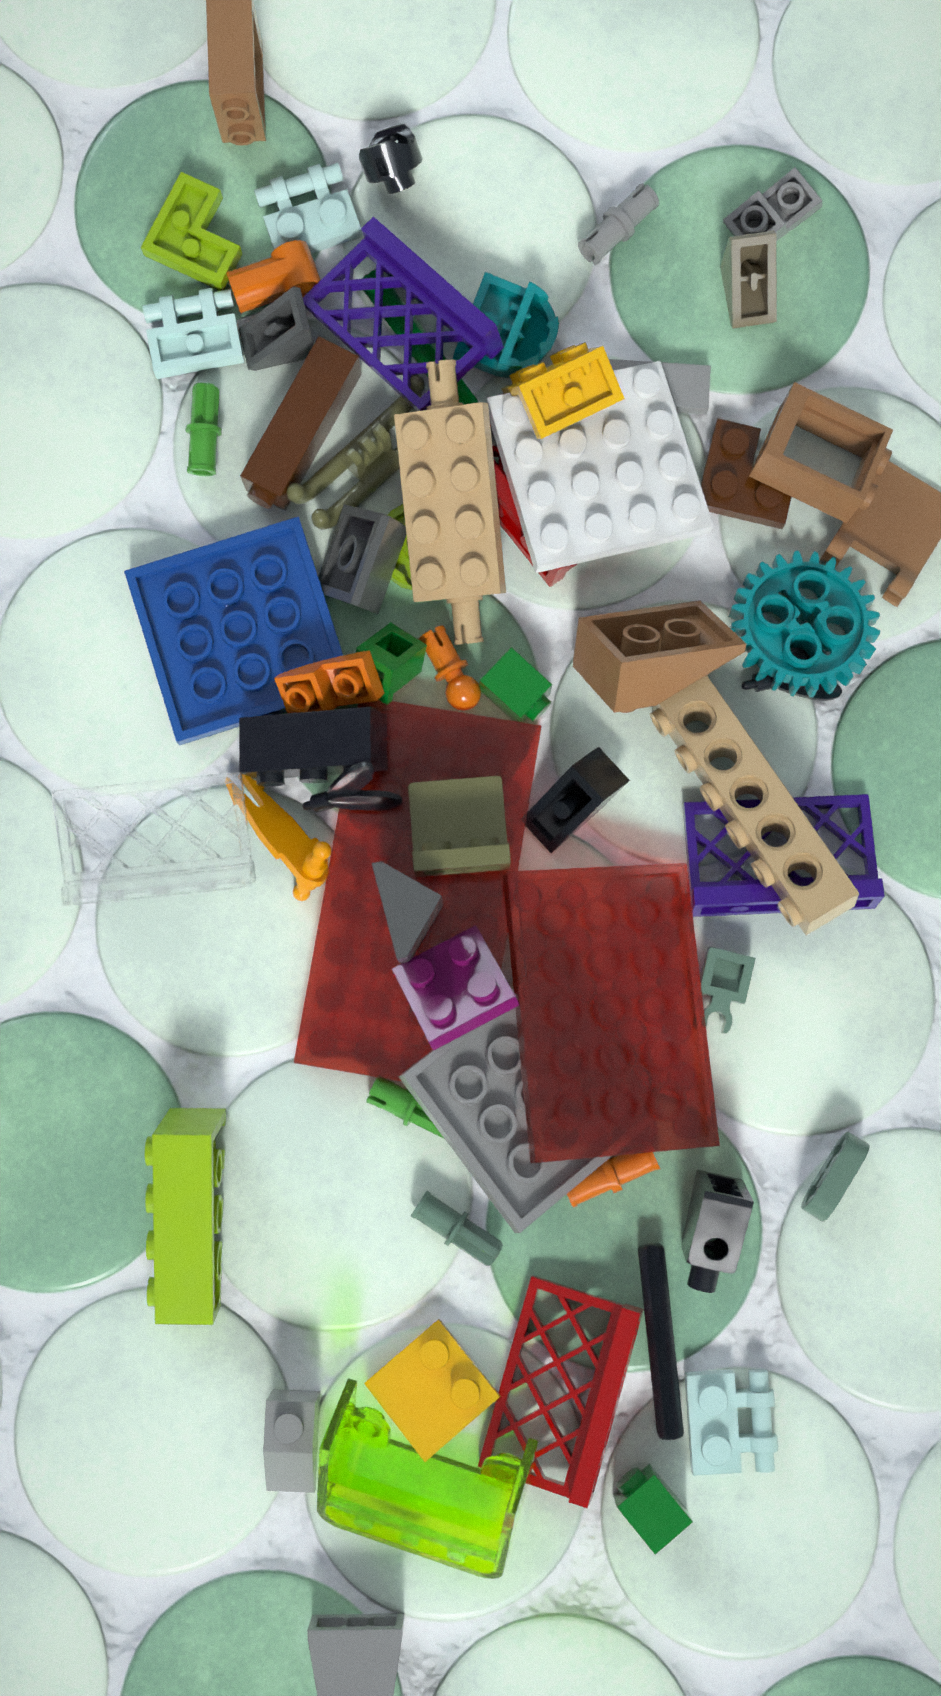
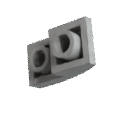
[723,167,822,241]

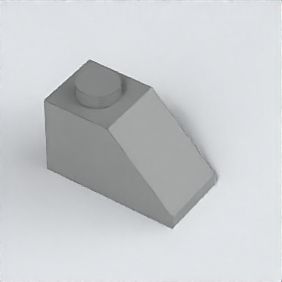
[263,1389,321,1493]

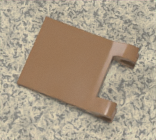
[820,461,941,607]

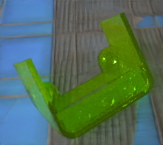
[317,1378,538,1579]

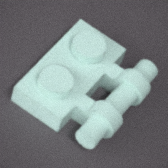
[254,163,362,254]
[143,288,245,379]
[684,1369,778,1476]

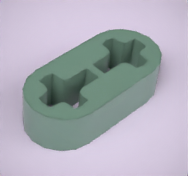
[801,1131,870,1222]

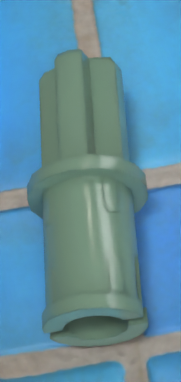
[411,1191,503,1266]

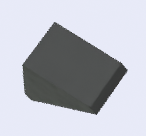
[239,287,313,371]

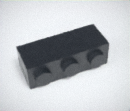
[239,707,388,786]

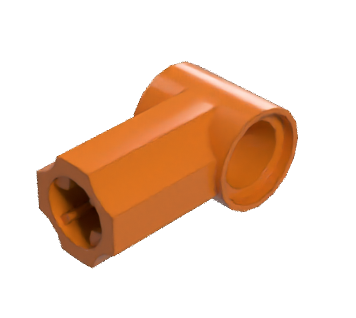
[226,240,321,313]

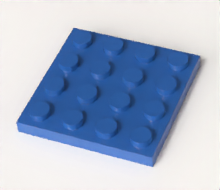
[124,516,343,746]

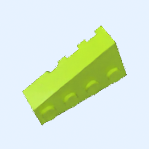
[144,1108,226,1325]

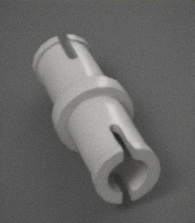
[578,183,659,265]

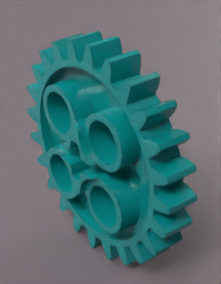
[728,551,880,697]

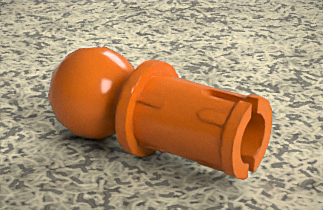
[418,625,481,711]

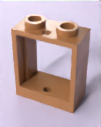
[206,0,266,146]
[749,382,893,523]

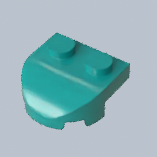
[452,272,559,378]

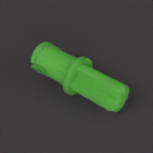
[185,383,222,476]
[366,1075,444,1138]

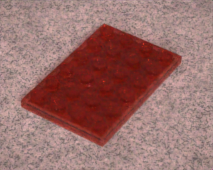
[502,863,720,1164]

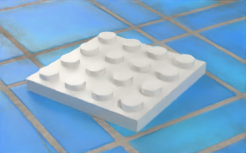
[486,361,714,573]

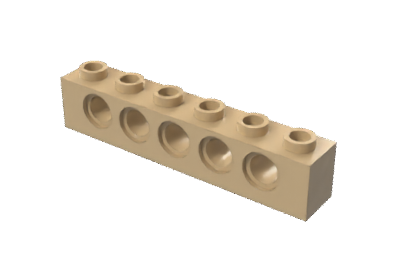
[650,675,859,935]

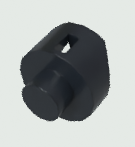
[359,124,423,194]

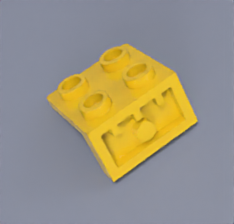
[501,342,625,439]

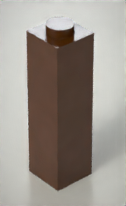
[240,336,362,511]

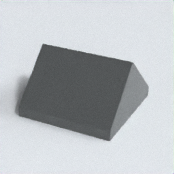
[318,504,407,614]
[372,861,444,964]

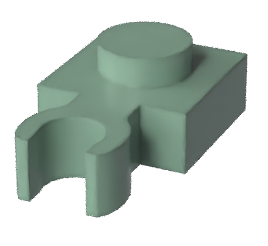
[697,947,756,1033]

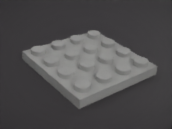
[398,960,663,1233]

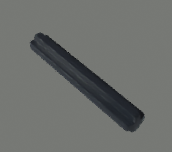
[638,1243,684,1440]

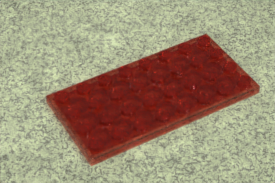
[294,700,542,1081]

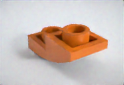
[274,650,385,714]

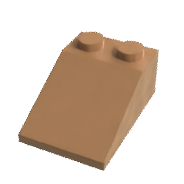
[573,600,746,713]

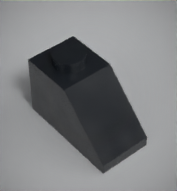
[520,746,630,854]

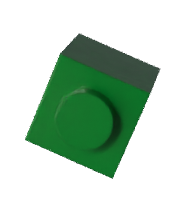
[480,647,552,727]
[613,1463,693,1555]

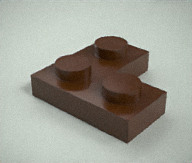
[700,418,792,529]

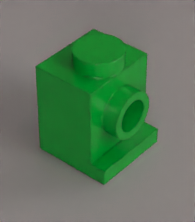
[356,622,427,705]

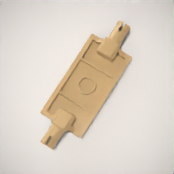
[394,360,506,645]

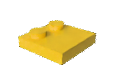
[364,1319,501,1462]

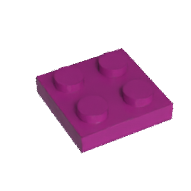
[392,925,519,1051]

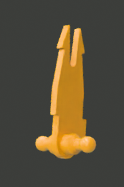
[225,773,332,901]

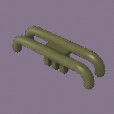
[286,374,425,530]

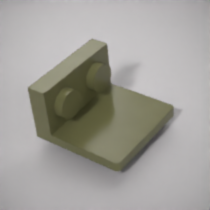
[408,776,511,877]

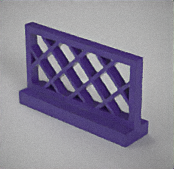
[303,216,504,411]
[683,794,885,917]

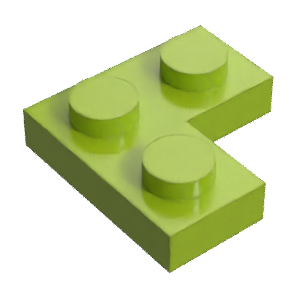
[140,172,243,291]

